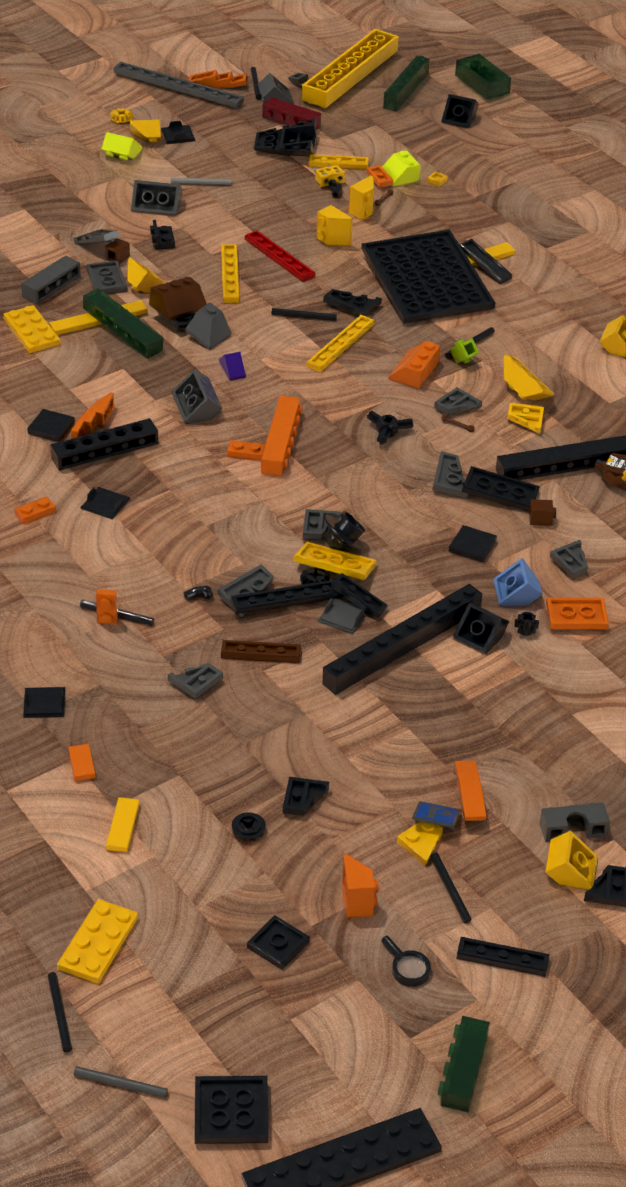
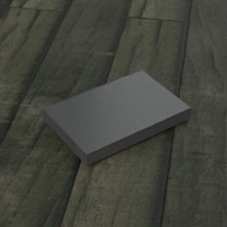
[86,260,127,296]

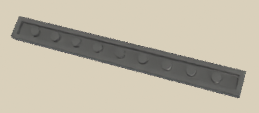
[114,62,244,108]

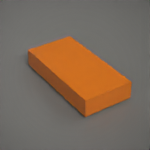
[68,744,96,781]

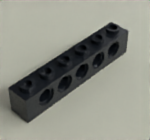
[50,418,159,471]

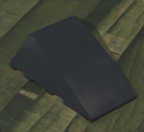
[254,118,317,156]

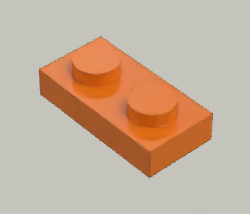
[367,165,393,188]
[227,440,265,461]
[14,496,56,524]
[96,589,118,624]

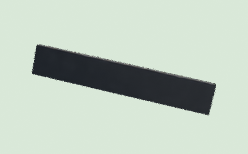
[231,580,344,614]

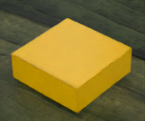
[427,171,448,187]

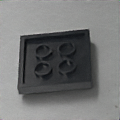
[195,1075,268,1144]

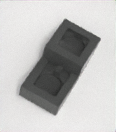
[288,72,309,89]

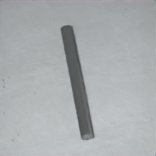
[74,1066,168,1098]

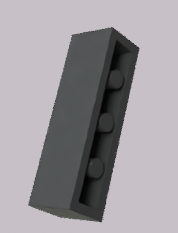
[21,255,81,304]

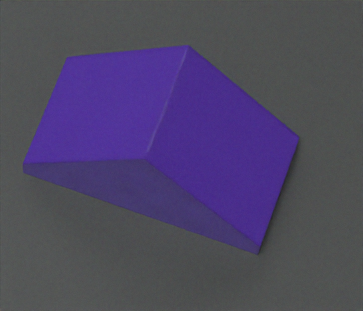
[219,352,246,381]

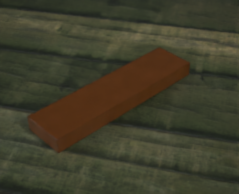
[221,640,301,663]

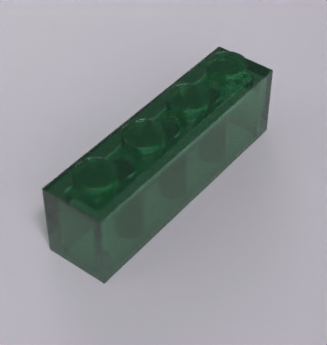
[437,1016,490,1113]

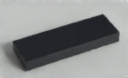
[330,573,388,619]

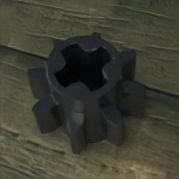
[514,612,539,636]

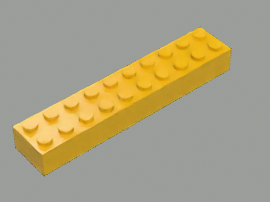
[302,29,399,108]

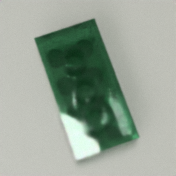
[455,54,511,100]

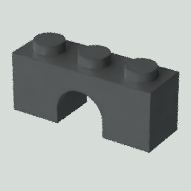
[539,802,610,842]

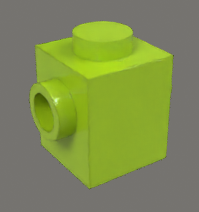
[450,338,479,364]

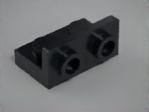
[150,220,175,250]

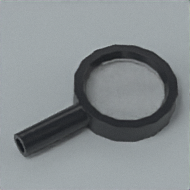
[381,935,431,987]

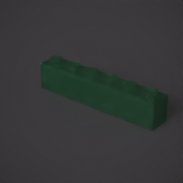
[383,56,429,111]
[83,288,163,359]

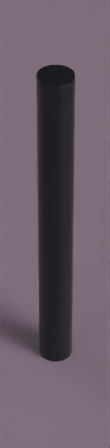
[250,67,261,100]
[271,308,337,321]
[445,327,495,359]
[80,600,154,626]
[430,852,472,923]
[48,972,72,1052]

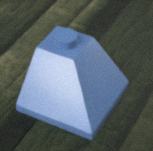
[493,558,543,606]

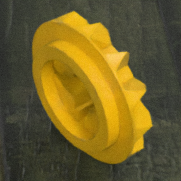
[110,108,133,123]

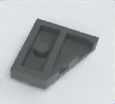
[434,387,482,415]
[303,509,341,540]
[550,540,588,578]
[168,663,223,699]

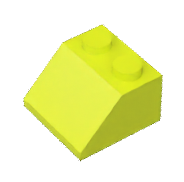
[101,132,143,160]
[382,151,420,187]

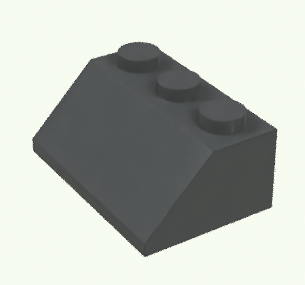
[131,180,182,215]
[172,369,222,424]

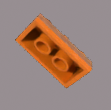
[389,341,441,389]

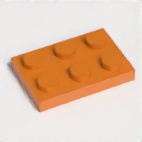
[546,598,609,630]

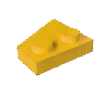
[507,403,544,433]
[397,822,443,866]

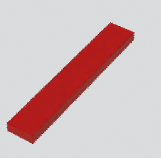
[245,230,315,282]

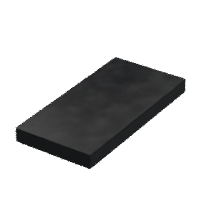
[462,466,540,512]

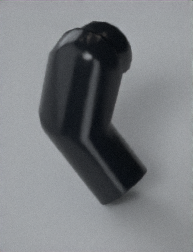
[328,179,342,198]
[183,585,213,601]

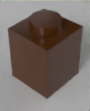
[105,238,130,264]
[529,499,556,526]

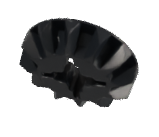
[300,567,330,585]
[231,812,266,841]

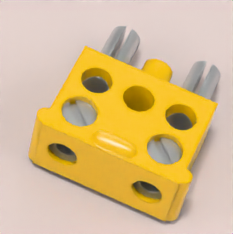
[313,165,345,187]

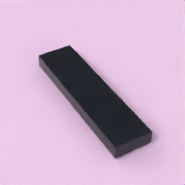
[460,239,513,284]
[456,937,550,977]

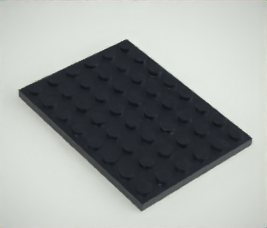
[361,229,496,323]

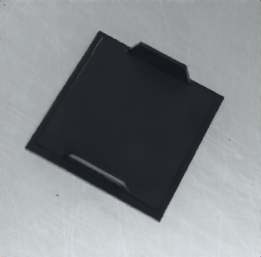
[161,121,195,144]
[80,487,130,520]
[23,687,65,718]

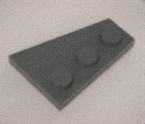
[73,229,119,244]
[432,451,468,499]
[217,564,274,618]

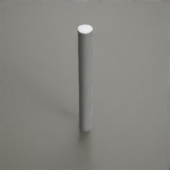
[171,178,231,185]

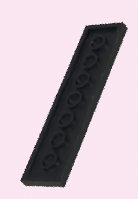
[241,1107,442,1187]

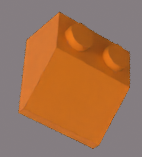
[342,854,379,918]

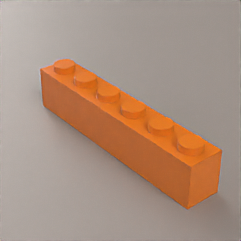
[261,395,303,476]

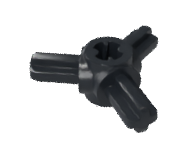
[367,411,413,445]

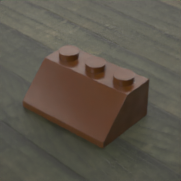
[149,277,207,320]

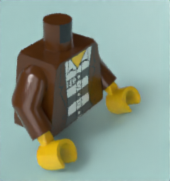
[595,453,626,491]

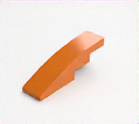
[189,69,248,88]
[71,392,115,439]
[455,761,486,821]

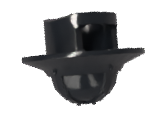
[324,511,365,551]

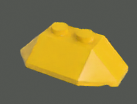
[504,353,554,401]

